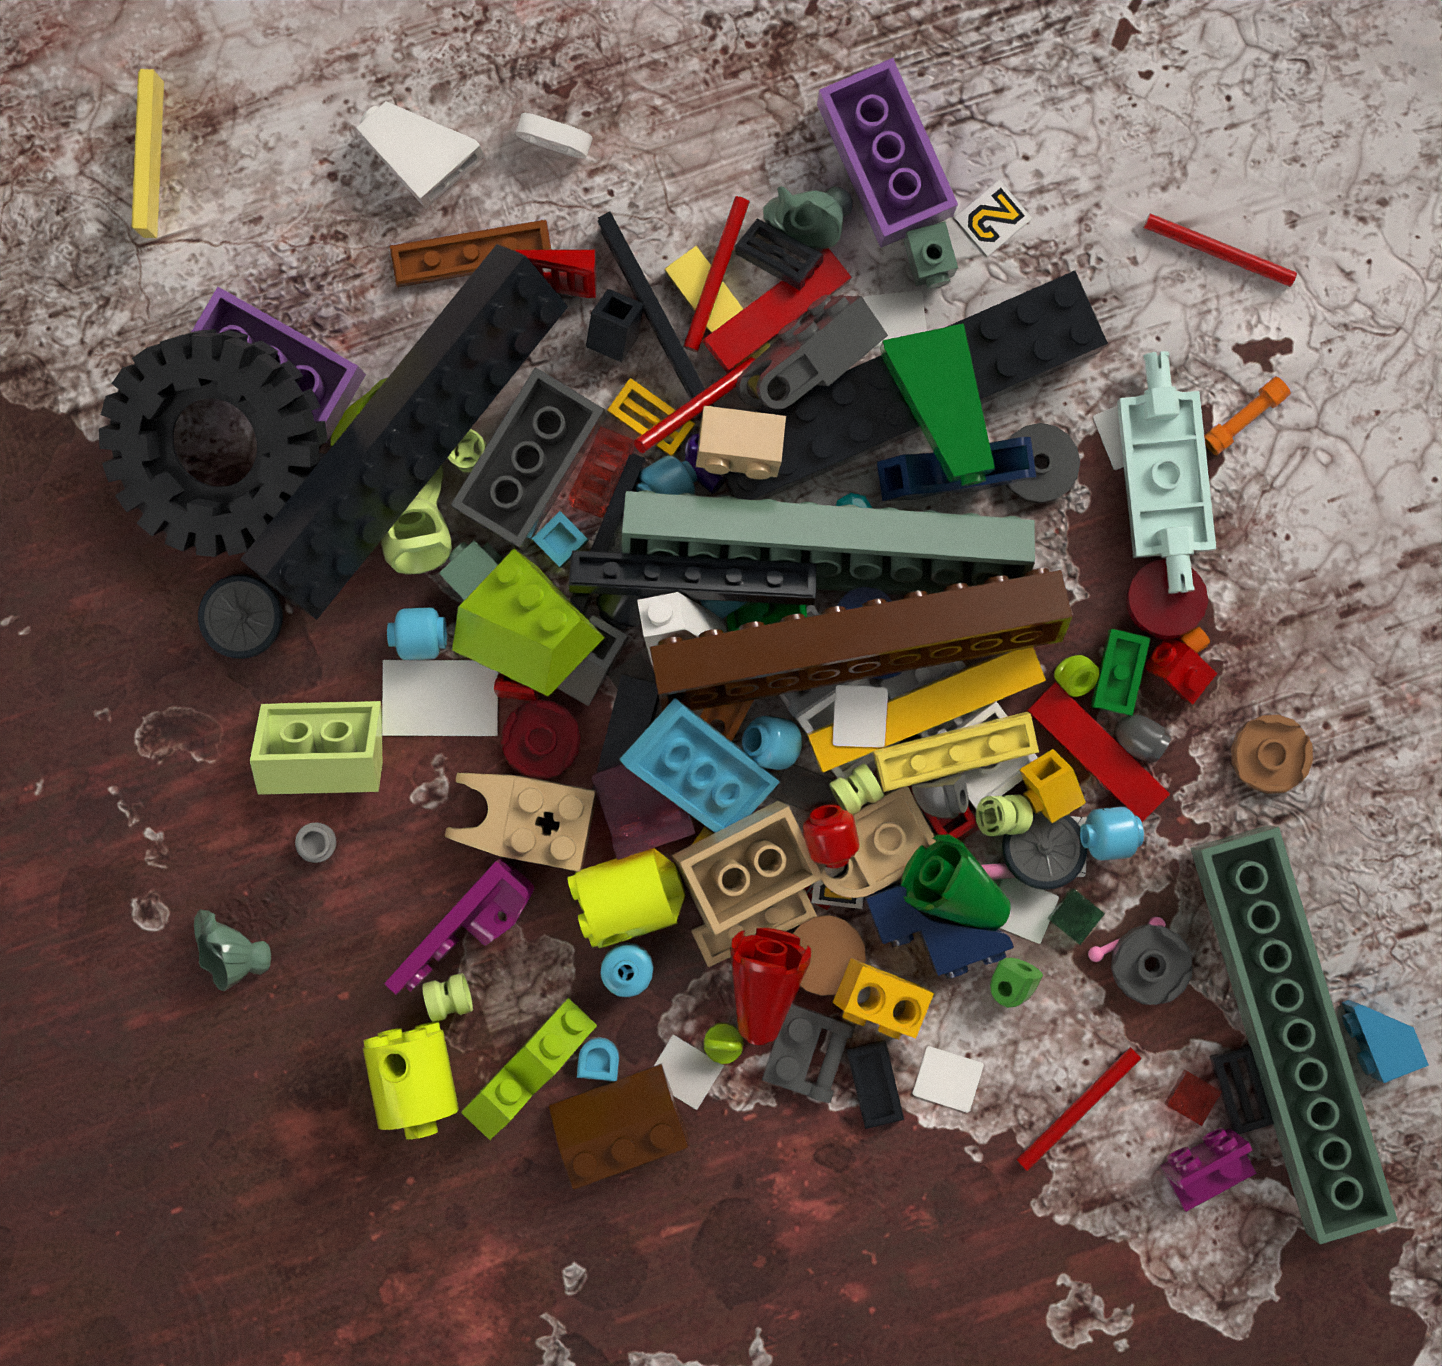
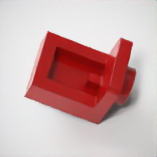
[1144,639,1217,705]

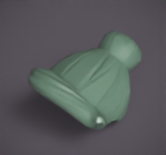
[763,186,853,249]
[194,909,271,991]

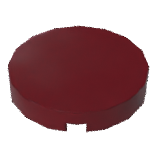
[1126,560,1208,640]
[501,700,581,779]

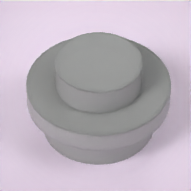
[295,822,336,863]

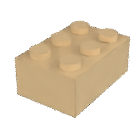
[672,801,823,935]

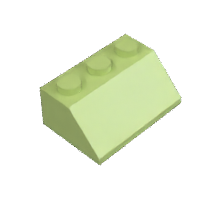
[250,701,383,795]

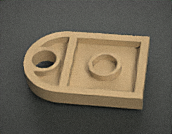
[816,786,936,898]

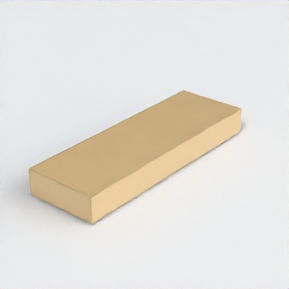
[691,889,817,967]

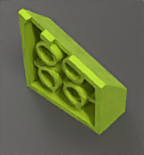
[452,548,604,696]

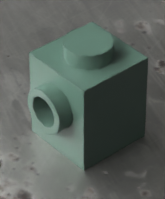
[903,221,958,289]
[439,540,503,600]

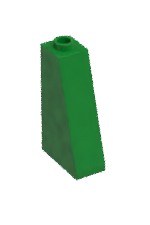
[880,323,995,486]

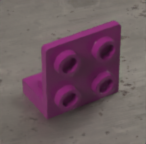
[1160,1128,1257,1212]

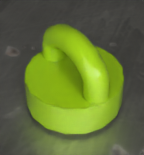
[1054,655,1100,697]
[704,1022,744,1064]

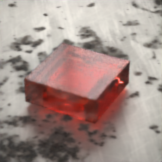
[1164,1069,1222,1126]

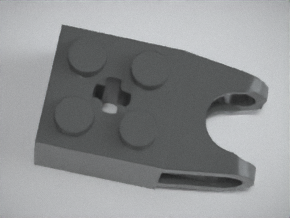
[736,294,888,409]

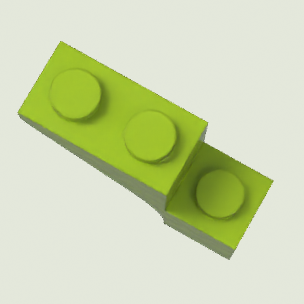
[461,998,597,1140]

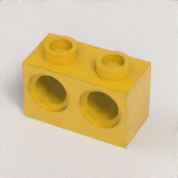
[833,958,934,1040]

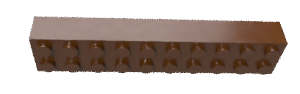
[650,568,1073,712]

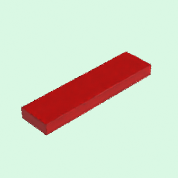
[703,248,852,373]
[1026,682,1170,822]

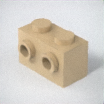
[696,406,786,479]

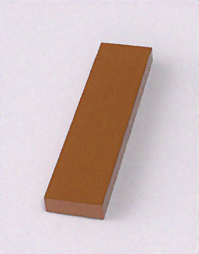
[390,220,552,288]

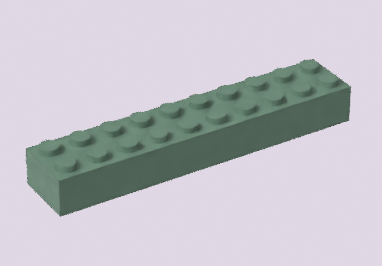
[622,490,1035,595]
[1190,825,1398,1244]

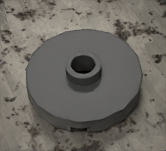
[1006,423,1080,504]
[1111,924,1193,1005]

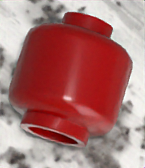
[803,805,860,868]

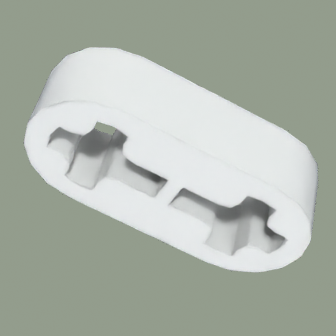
[515,113,593,159]

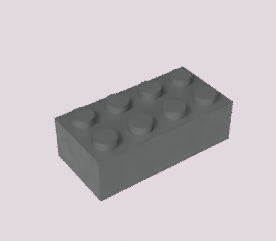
[451,367,607,551]

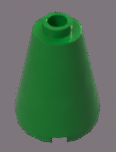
[901,834,1011,931]

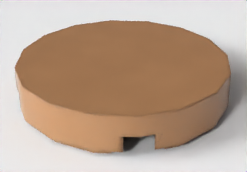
[1231,715,1313,794]
[792,915,866,996]

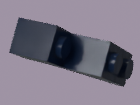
[877,437,1036,501]
[864,882,1014,979]

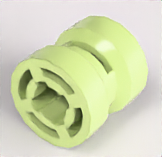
[447,429,487,473]
[829,763,884,815]
[976,795,1033,836]
[422,973,473,1022]

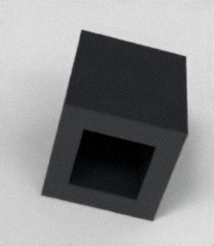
[586,289,644,363]

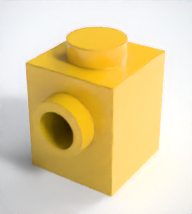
[1019,749,1086,823]

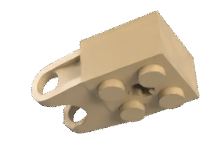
[444,773,598,872]

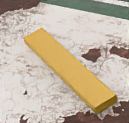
[807,647,1046,772]

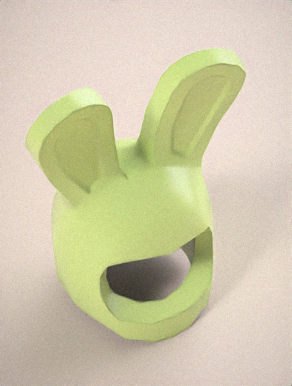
[381,465,452,575]

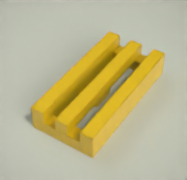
[607,378,695,456]

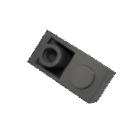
[557,615,629,706]

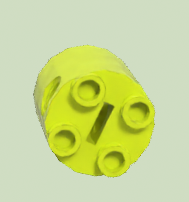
[567,847,685,948]
[363,1021,459,1139]

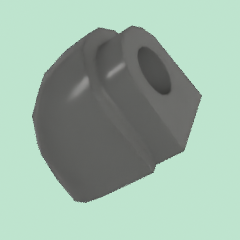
[1114,714,1171,763]
[911,773,969,819]

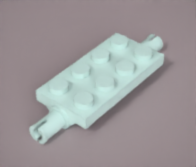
[1117,351,1216,594]

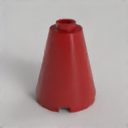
[730,928,811,1045]

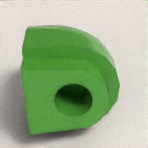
[990,957,1043,1008]

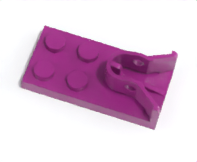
[384,857,535,995]

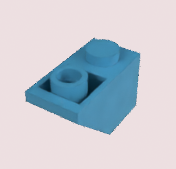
[1342,1000,1429,1083]

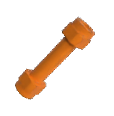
[1204,376,1291,456]

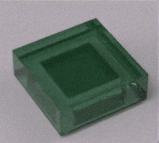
[1047,888,1105,945]

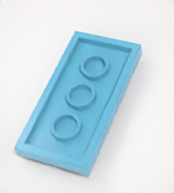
[619,698,780,833]

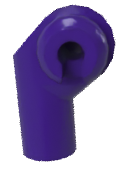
[685,433,725,494]

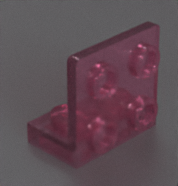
[592,764,695,860]

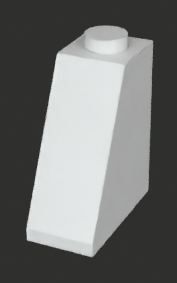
[356,101,484,208]
[637,592,728,669]

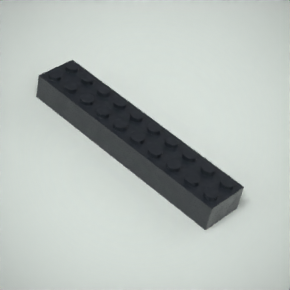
[240,244,568,620]
[722,270,1108,501]

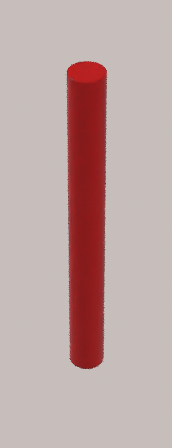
[683,196,750,352]
[1143,213,1297,287]
[634,357,755,453]
[1016,1047,1142,1171]

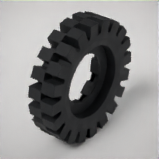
[99,329,328,557]

